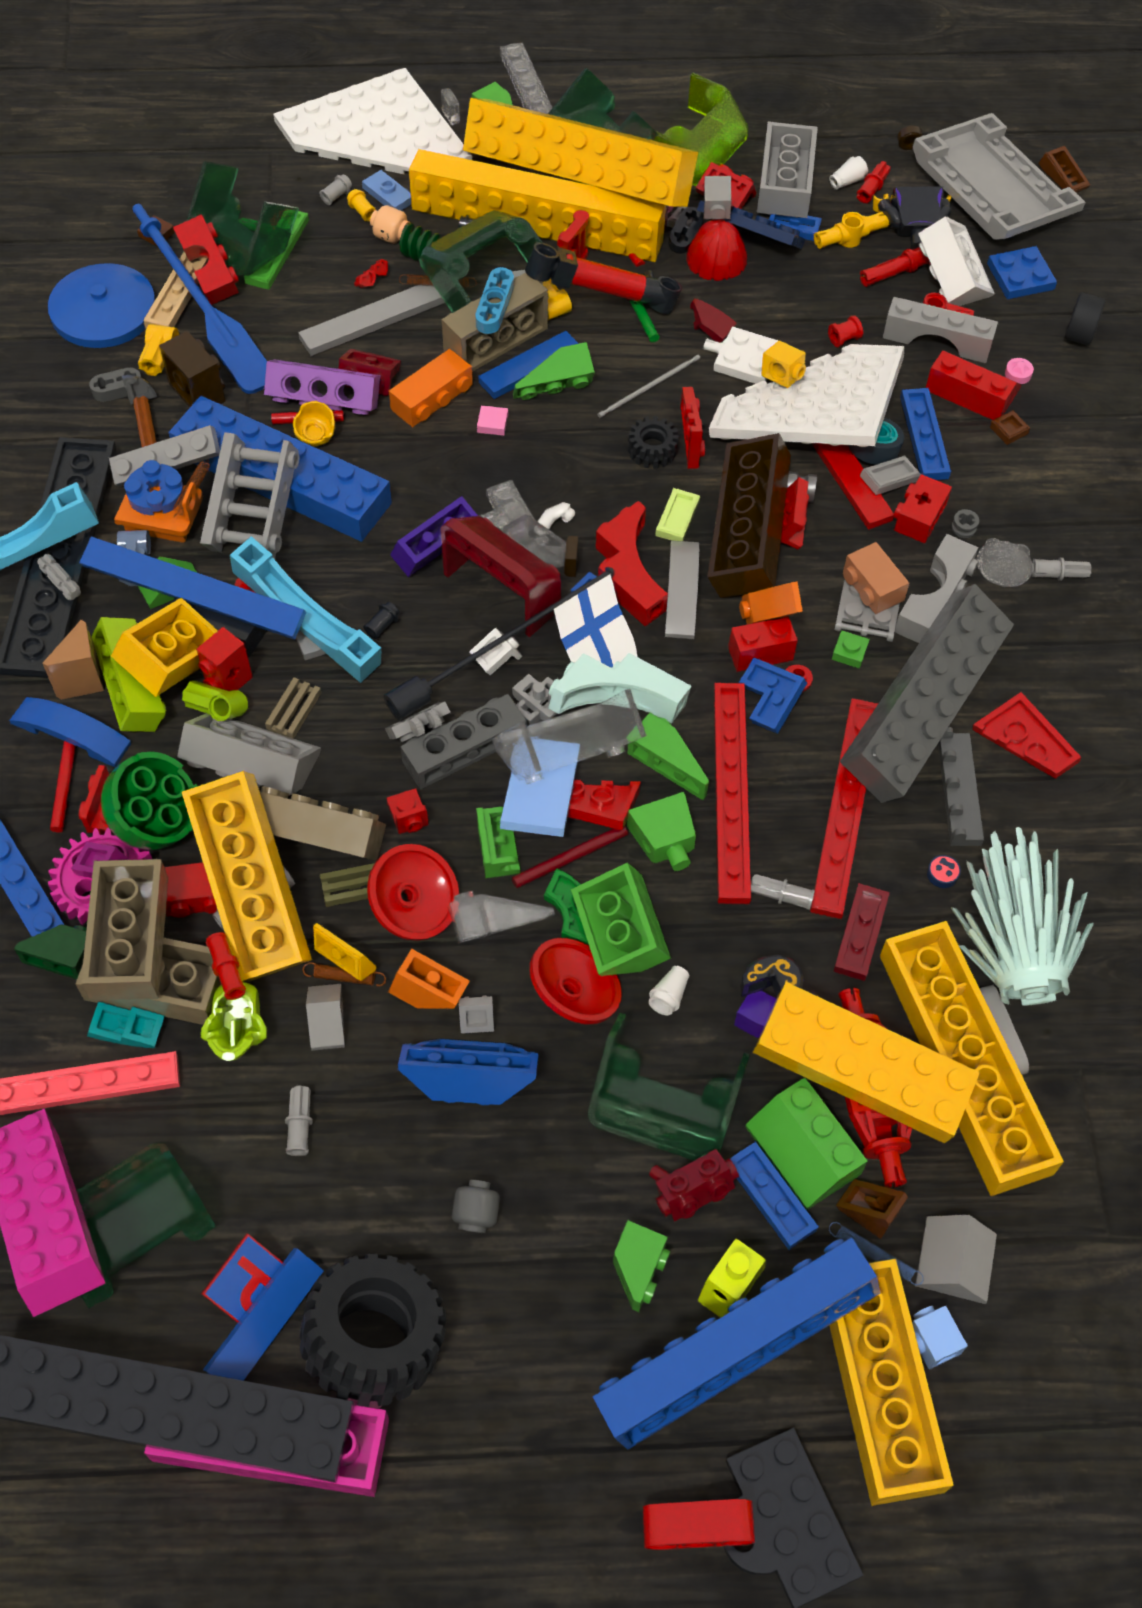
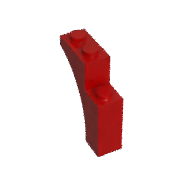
[596,501,668,627]

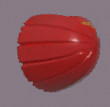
[686,219,747,281]

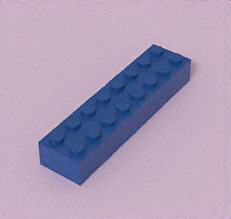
[168,396,392,542]
[593,1238,881,1450]

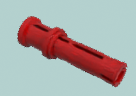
[860,247,931,287]

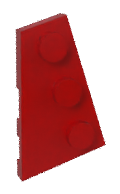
[680,387,705,469]
[972,692,1081,779]
[567,780,641,831]

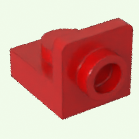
[386,788,429,834]

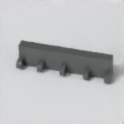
[938,727,984,846]

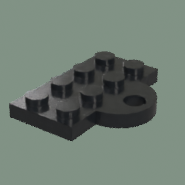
[723,1428,864,1608]

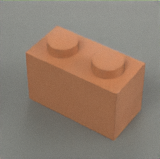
[843,542,909,614]

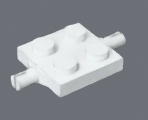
[703,327,778,384]

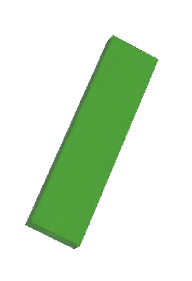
[244,208,309,290]

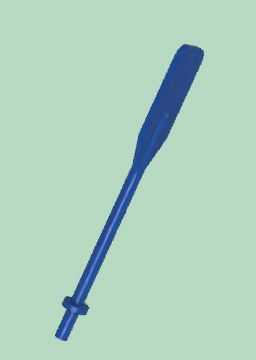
[132,204,267,394]

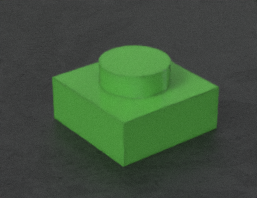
[832,631,870,669]

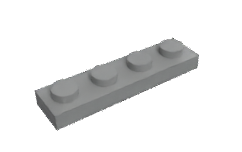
[109,425,220,487]

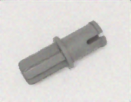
[1031,557,1091,581]
[751,874,815,910]
[285,1085,313,1156]

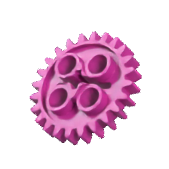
[48,827,152,925]

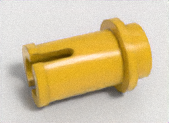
[347,189,376,222]

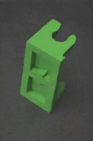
[476,807,520,878]

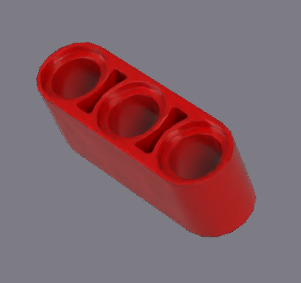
[643,1499,755,1550]

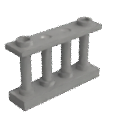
[200,432,300,559]

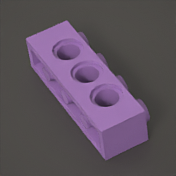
[264,359,380,415]

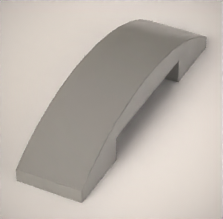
[665,540,699,639]

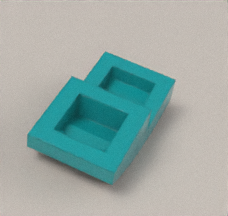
[87,1002,164,1048]

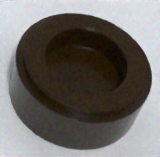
[897,126,923,150]

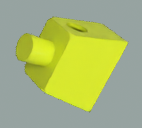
[698,1239,766,1318]

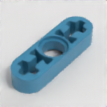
[475,267,514,334]

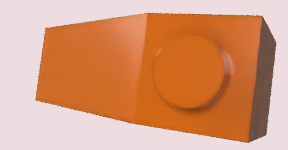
[739,582,803,625]

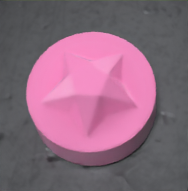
[1005,358,1034,384]

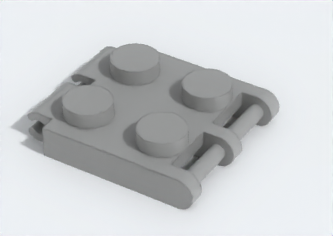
[834,580,900,642]

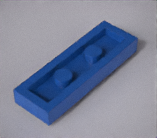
[730,1142,818,1250]

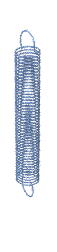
[829,1222,924,1285]

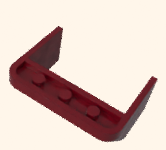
[441,516,561,638]

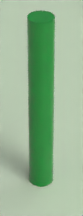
[629,300,659,342]

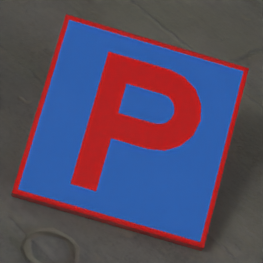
[201,1234,283,1323]

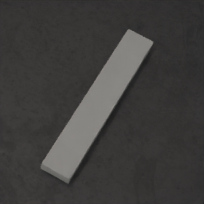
[298,277,453,356]

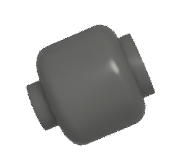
[451,1180,500,1233]

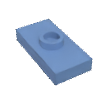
[362,170,411,211]

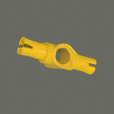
[814,211,889,249]

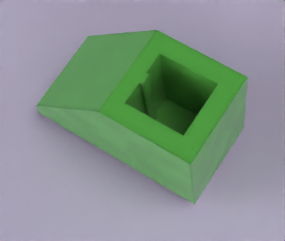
[613,1220,671,1312]

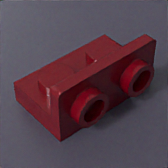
[338,349,401,396]

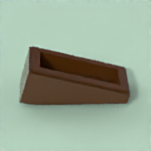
[1038,145,1091,192]

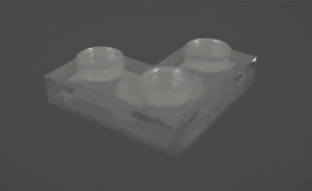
[479,480,535,536]

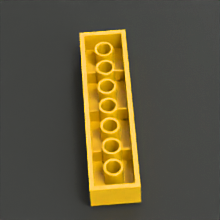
[880,921,1064,1196]

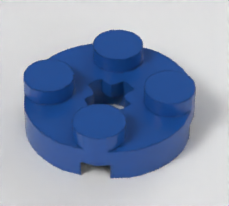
[124,460,184,515]

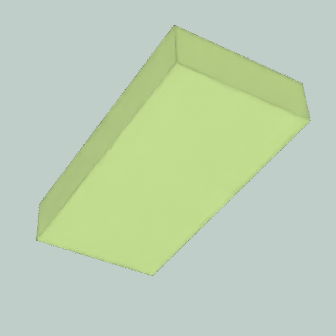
[656,488,700,541]

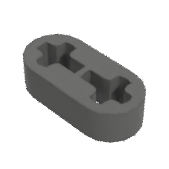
[89,367,142,402]

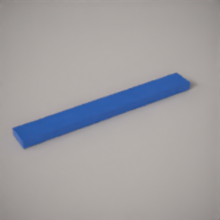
[79,536,306,640]

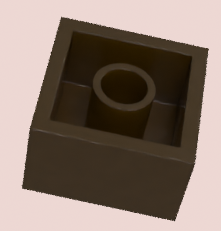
[159,331,226,407]

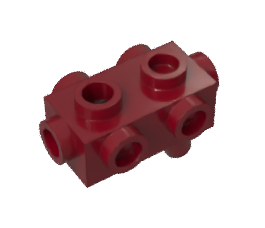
[649,1149,739,1222]

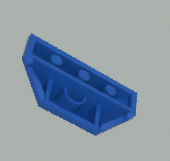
[398,1039,538,1105]

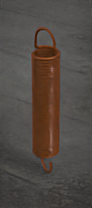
[303,962,386,986]

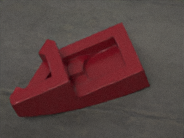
[690,298,737,343]

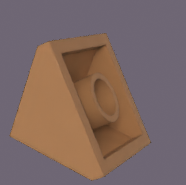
[43,620,104,700]

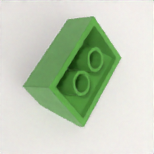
[571,862,671,976]
[745,1078,868,1210]

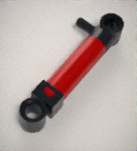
[525,243,682,314]

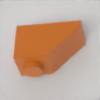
[388,949,470,1009]

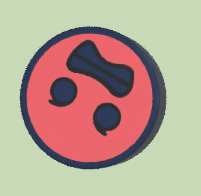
[927,855,961,888]

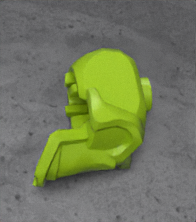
[201,982,267,1061]

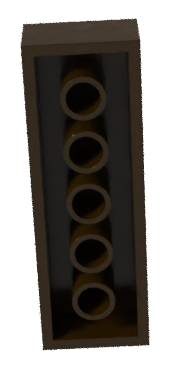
[708,433,791,598]

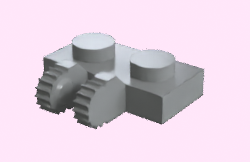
[385,701,450,742]

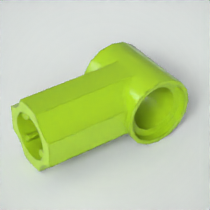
[182,681,248,721]

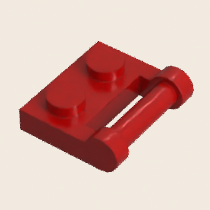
[557,210,589,259]

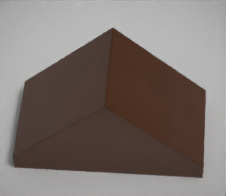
[836,1179,908,1239]

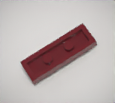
[833,883,890,981]

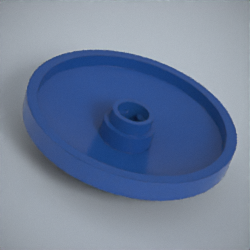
[48,263,156,348]

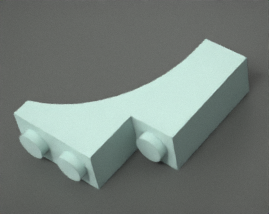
[549,653,691,724]

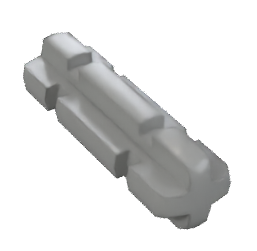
[37,554,81,600]

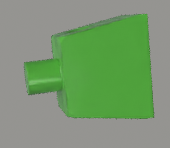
[627,792,696,871]

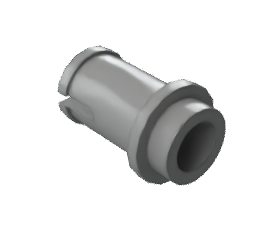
[319,174,352,205]

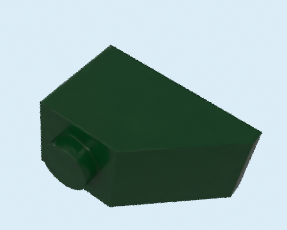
[14,924,87,980]

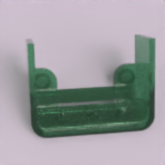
[186,161,299,276]
[419,210,542,313]
[588,1013,750,1161]

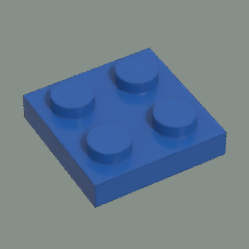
[987,246,1057,299]

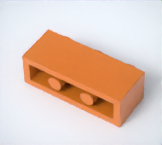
[389,349,473,428]

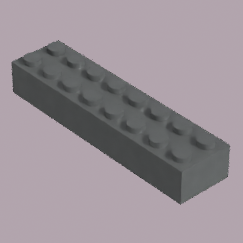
[840,584,1014,803]

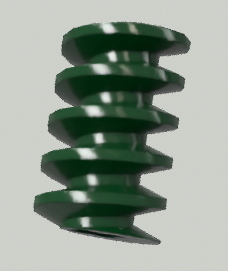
[399,222,457,271]

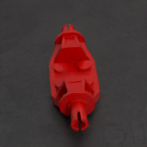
[839,988,912,1188]

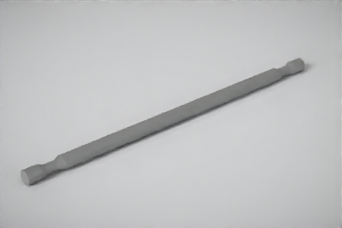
[597,354,700,418]

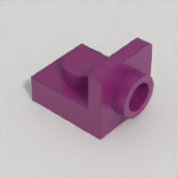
[71,842,129,878]

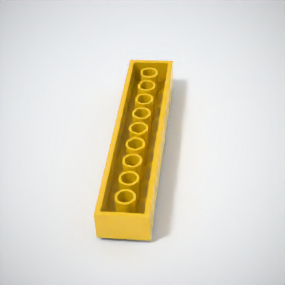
[463,98,698,207]
[409,149,666,262]

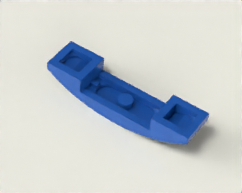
[9,697,131,768]

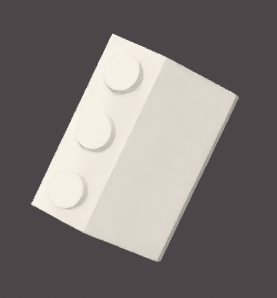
[918,216,995,306]

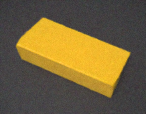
[314,923,377,981]

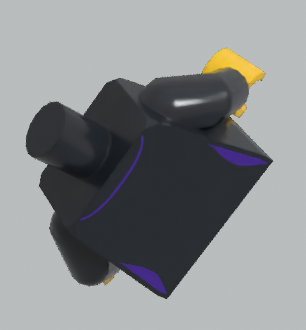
[873,186,951,249]

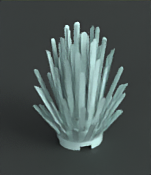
[951,827,1094,1006]

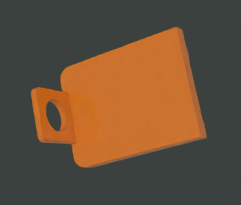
[114,482,203,543]

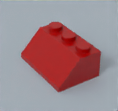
[926,351,1022,420]

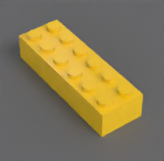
[182,771,312,982]
[753,982,980,1143]
[829,1259,954,1506]

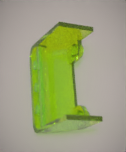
[639,73,748,186]

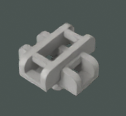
[512,674,557,727]

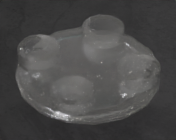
[976,538,1033,587]

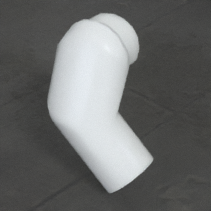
[534,502,575,534]

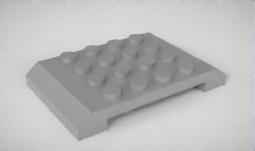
[913,113,1086,239]

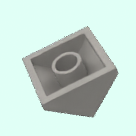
[915,1215,997,1304]

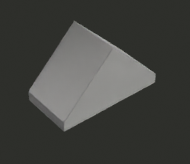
[306,984,345,1051]

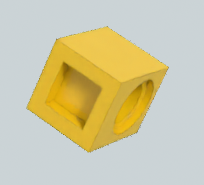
[761,340,806,388]

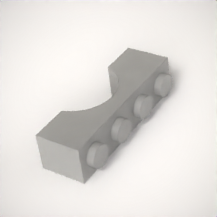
[883,297,998,363]
[895,534,979,643]

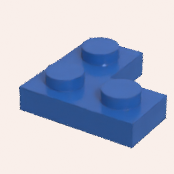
[739,658,807,734]

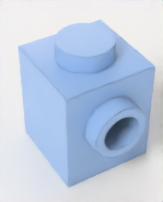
[912,1306,968,1370]

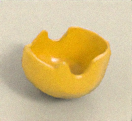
[293,401,335,447]

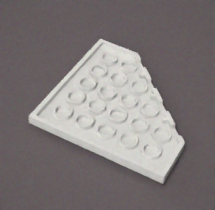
[273,68,472,174]
[709,344,904,447]

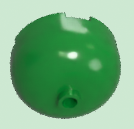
[101,752,198,850]

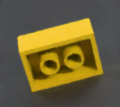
[111,598,218,697]

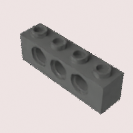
[401,694,527,790]

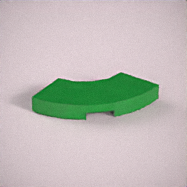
[544,868,589,946]

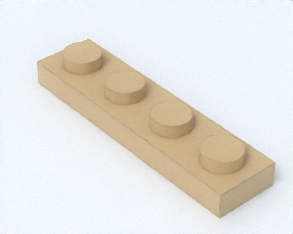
[143,252,209,328]

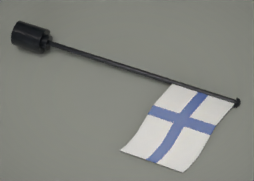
[384,567,637,721]

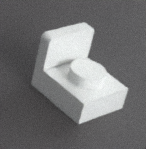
[469,628,522,675]

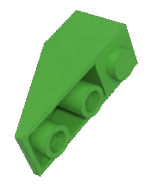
[513,342,595,400]

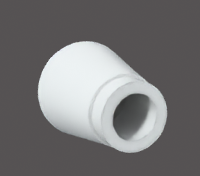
[829,156,868,190]
[649,966,689,1015]

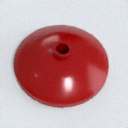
[367,844,459,941]
[530,938,621,1024]

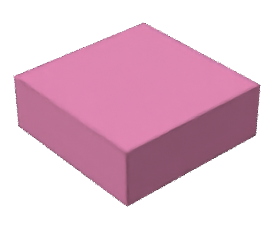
[477,406,508,436]

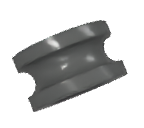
[951,509,979,538]

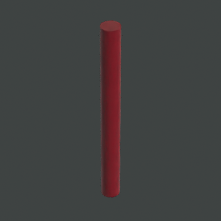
[511,826,628,888]

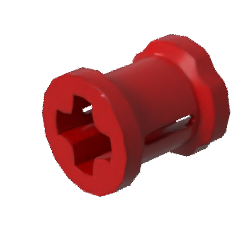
[828,315,863,347]

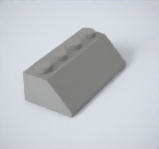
[177,713,321,796]

